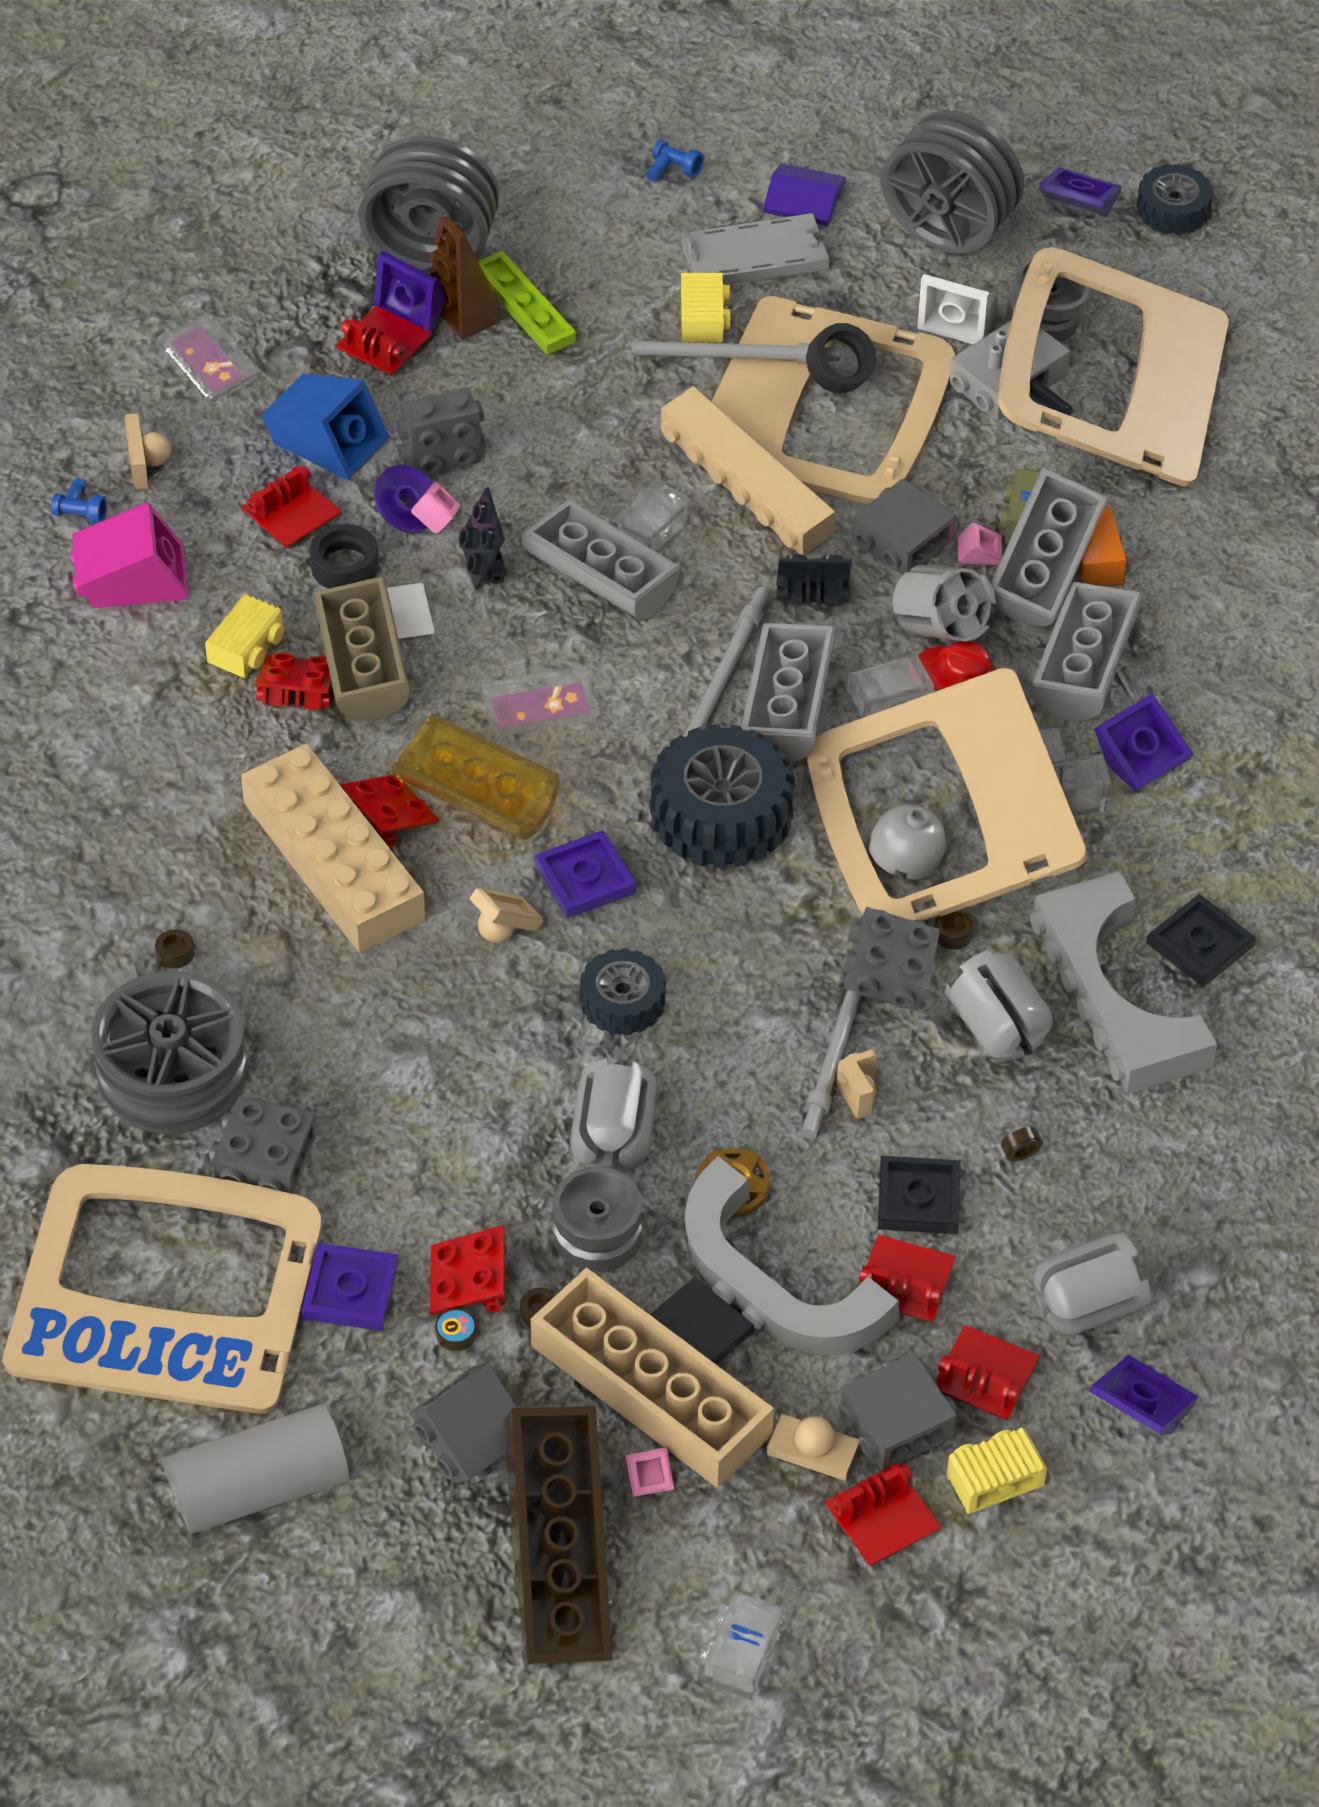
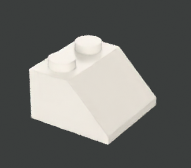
[917,274,998,344]

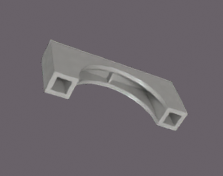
[1030,871,1217,1094]

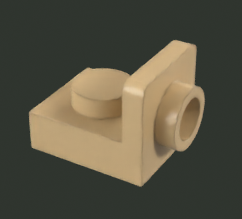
[836,1049,877,1119]

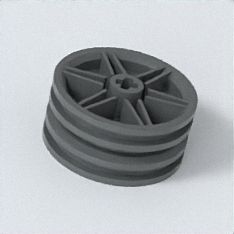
[881,110,1024,253]
[358,136,500,272]
[92,971,248,1134]

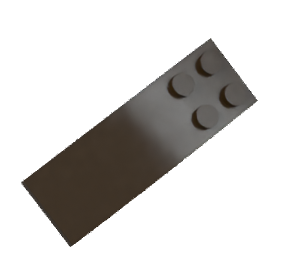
[504,1406,613,1665]

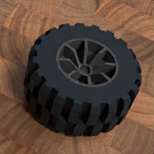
[650,724,795,868]

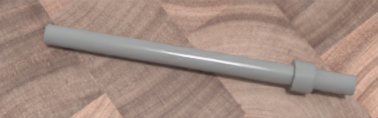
[632,341,841,364]
[684,587,770,737]
[801,990,862,1139]

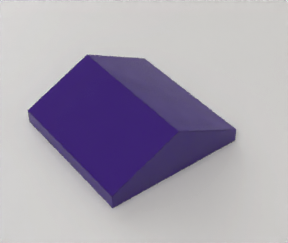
[763,163,846,226]
[1039,167,1122,216]
[374,250,446,335]
[1094,693,1194,791]
[1089,1355,1199,1435]

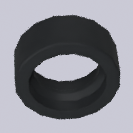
[806,323,877,393]
[309,523,379,589]

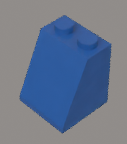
[261,373,390,479]

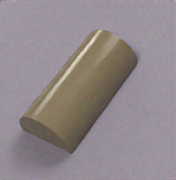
[313,576,410,721]

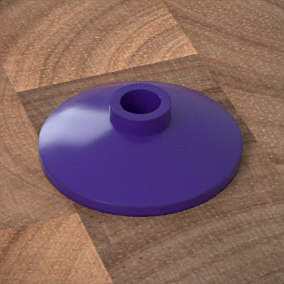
[374,465,433,533]

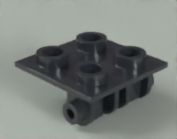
[458,487,507,590]
[776,554,852,605]

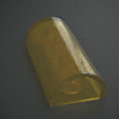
[391,713,559,840]

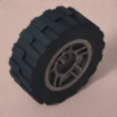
[1137,164,1213,235]
[580,948,666,1035]

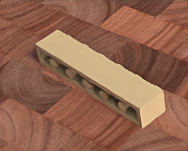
[661,386,835,555]

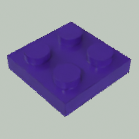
[534,830,636,919]
[301,1243,399,1331]

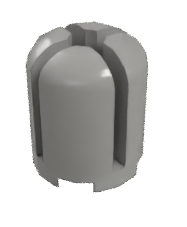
[892,564,996,642]
[945,949,1053,1061]
[570,1058,658,1173]
[1034,1232,1151,1336]

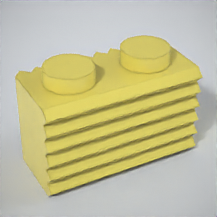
[681,273,730,343]
[205,594,285,678]
[947,1427,1047,1514]

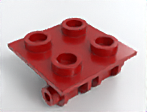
[335,306,432,376]
[241,466,342,548]
[254,653,332,711]
[339,774,439,849]
[429,1225,506,1315]
[859,1234,956,1323]
[936,1325,1040,1421]
[824,1463,942,1567]

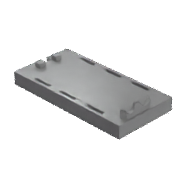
[681,213,829,285]

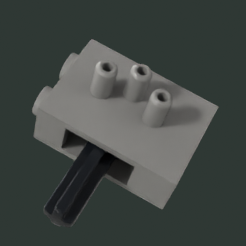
[949,321,1073,421]

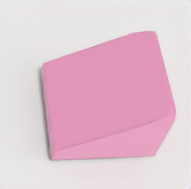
[411,482,461,534]
[958,522,1002,565]
[623,1448,674,1497]

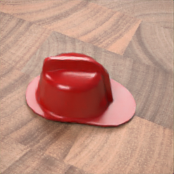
[912,641,997,691]

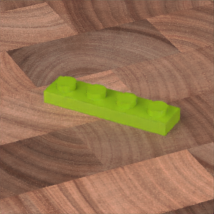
[478,250,576,355]

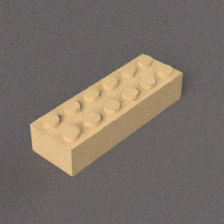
[241,743,425,954]
[531,1267,774,1488]

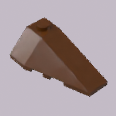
[425,215,499,340]

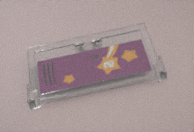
[157,312,262,406]
[480,666,601,740]

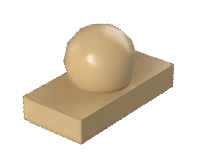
[124,413,171,490]
[469,888,544,943]
[767,1414,860,1481]

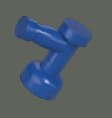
[646,139,704,181]
[51,478,107,524]

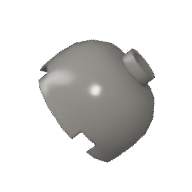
[869,804,947,880]

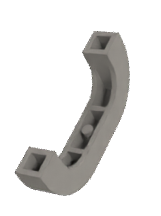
[685,1156,900,1355]

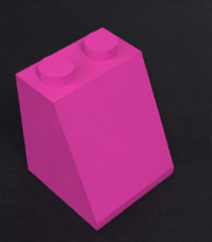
[70,502,189,608]

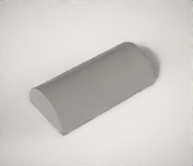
[990,467,1109,627]
[522,499,681,621]
[1031,581,1143,721]
[741,623,836,763]
[162,1404,350,1534]

